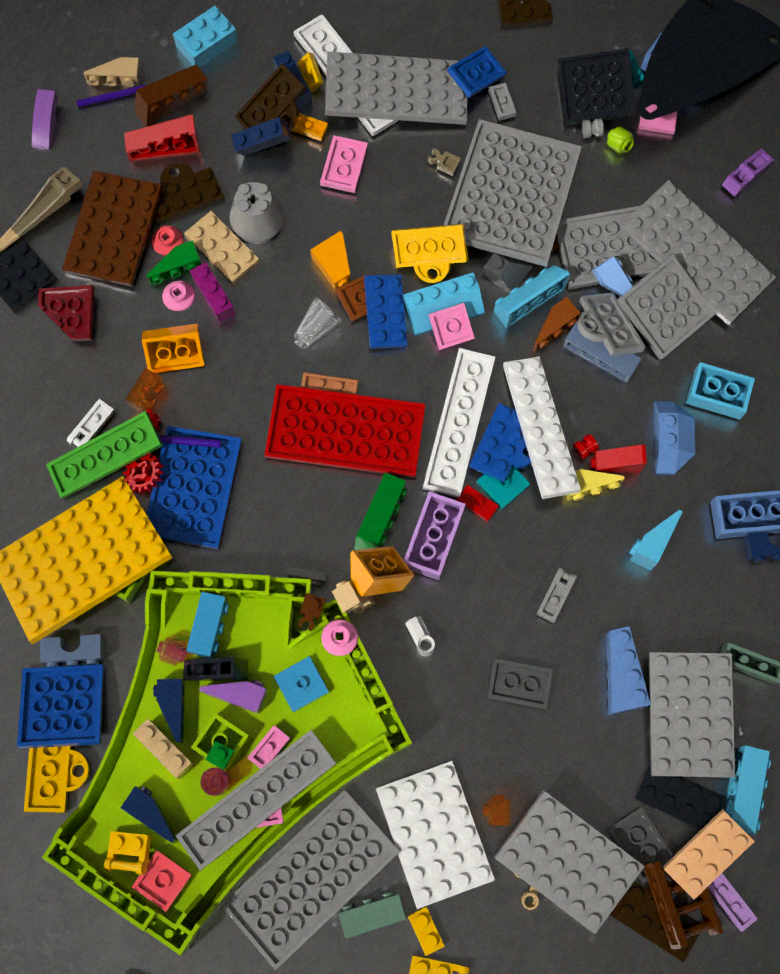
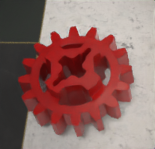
[123,453,164,494]

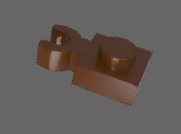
[298,593,326,632]

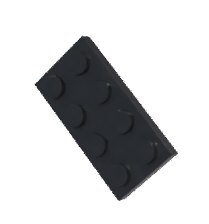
[634,761,726,831]

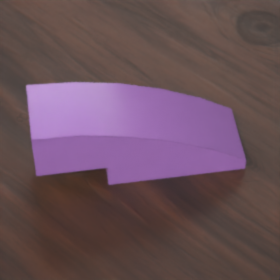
[32,89,58,149]
[722,148,774,197]

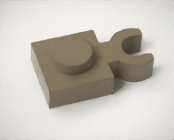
[428,149,461,176]

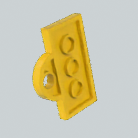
[391,224,468,283]
[23,746,90,813]

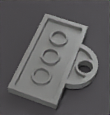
[577,292,645,356]

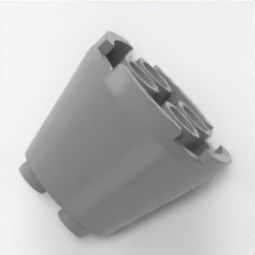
[229,182,284,244]

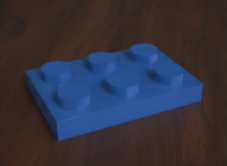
[447,46,507,98]

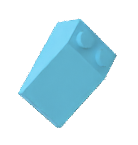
[629,510,683,571]

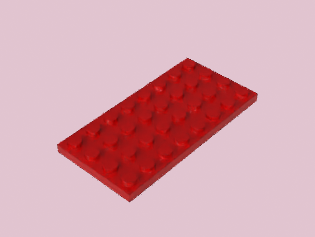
[264,384,425,478]

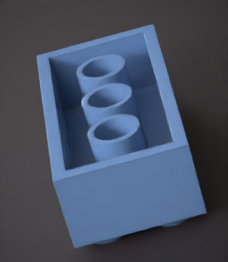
[710,490,780,539]

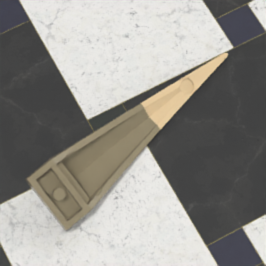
[0,166,83,252]

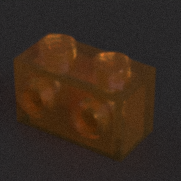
[125,368,165,413]
[482,795,510,826]

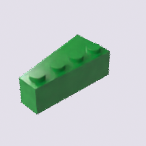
[354,473,408,550]

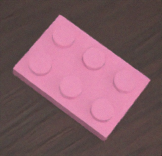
[320,135,368,193]

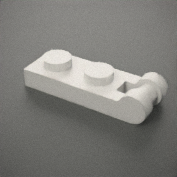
[67,399,115,447]

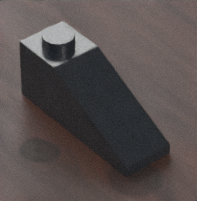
[183,657,249,681]

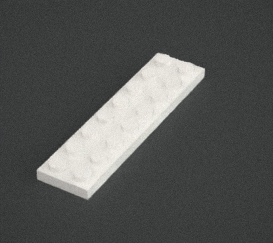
[293,15,399,136]
[423,348,495,498]
[503,357,581,499]

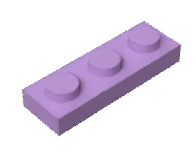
[708,873,757,932]

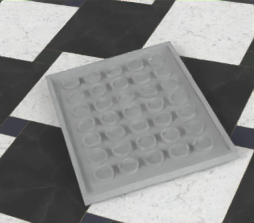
[444,119,582,267]

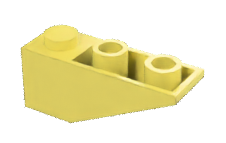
[566,469,625,501]

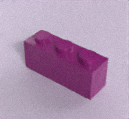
[190,262,235,324]

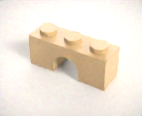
[332,580,376,613]
[133,719,195,779]

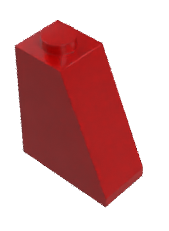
[590,445,647,474]

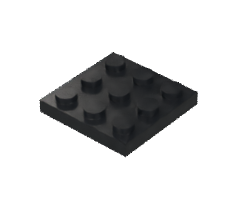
[0,240,58,313]

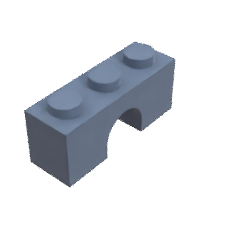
[40,634,105,667]

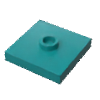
[476,467,530,510]

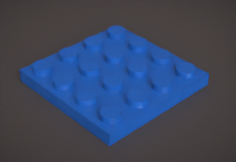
[17,664,104,749]

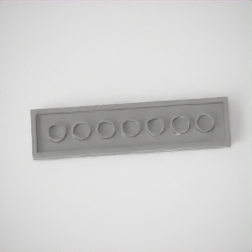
[176,730,337,871]

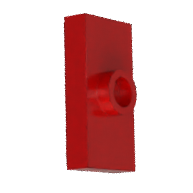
[456,484,499,523]

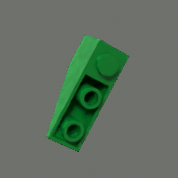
[147,240,201,285]

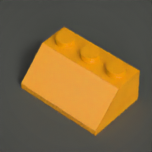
[141,323,204,374]
[351,546,414,597]

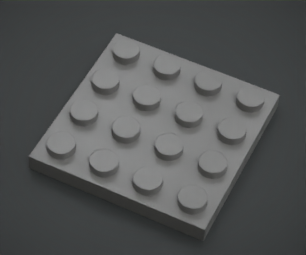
[617,255,715,359]

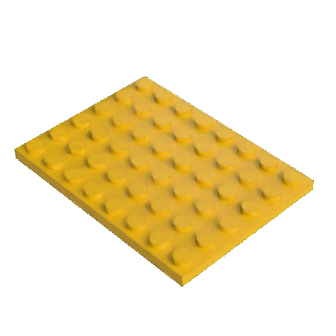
[0,476,173,645]

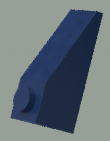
[153,679,185,743]
[120,785,178,843]

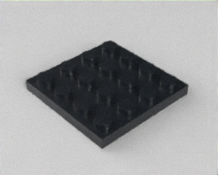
[558,48,636,126]

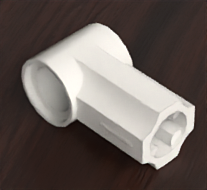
[405,616,435,657]

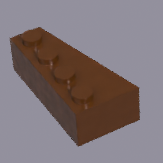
[135,64,208,127]

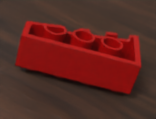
[124,114,200,161]

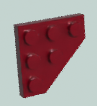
[38,285,94,341]

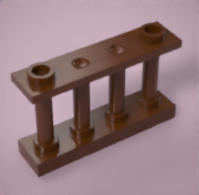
[644,861,723,949]

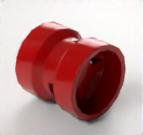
[573,434,599,460]

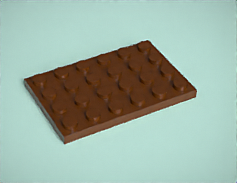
[62,170,163,287]

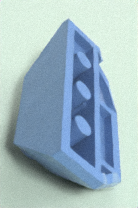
[654,401,695,475]

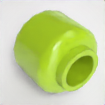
[607,127,634,154]

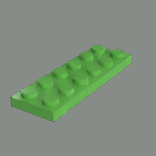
[46,411,163,499]

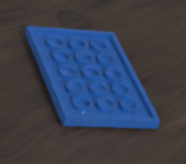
[146,426,242,550]

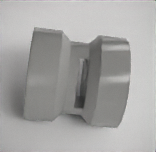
[582,118,604,138]

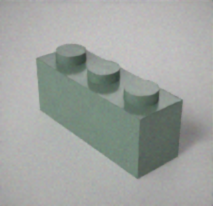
[720,643,780,685]
[338,891,406,939]

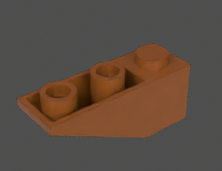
[533,297,581,351]

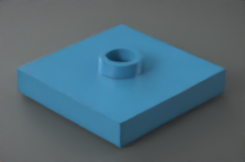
[274,656,329,713]

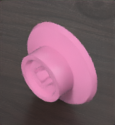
[162,281,195,311]
[321,619,358,656]

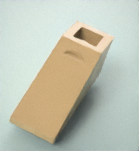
[84,57,142,87]

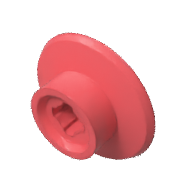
[151,226,183,255]

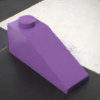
[199,680,267,714]

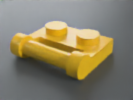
[104,831,152,875]

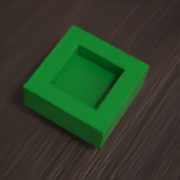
[205,741,235,770]

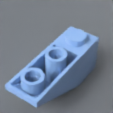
[591,256,633,297]

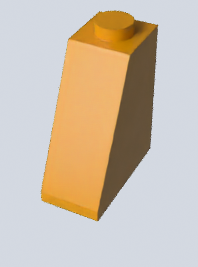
[310,231,351,289]

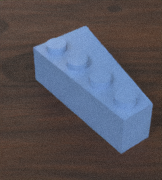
[606,626,650,716]

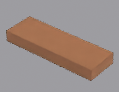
[301,372,359,395]

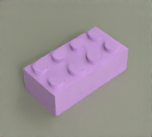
[404,491,466,580]

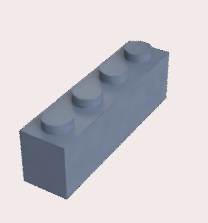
[563,321,642,382]

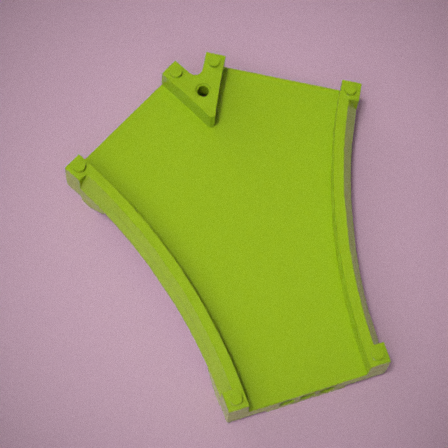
[42,571,412,956]

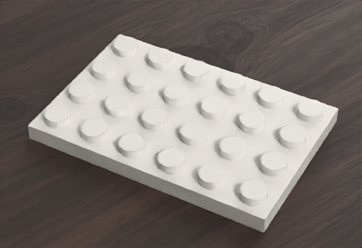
[376,761,495,909]

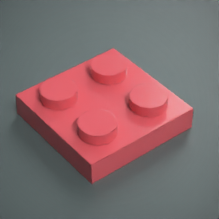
[132,850,192,912]

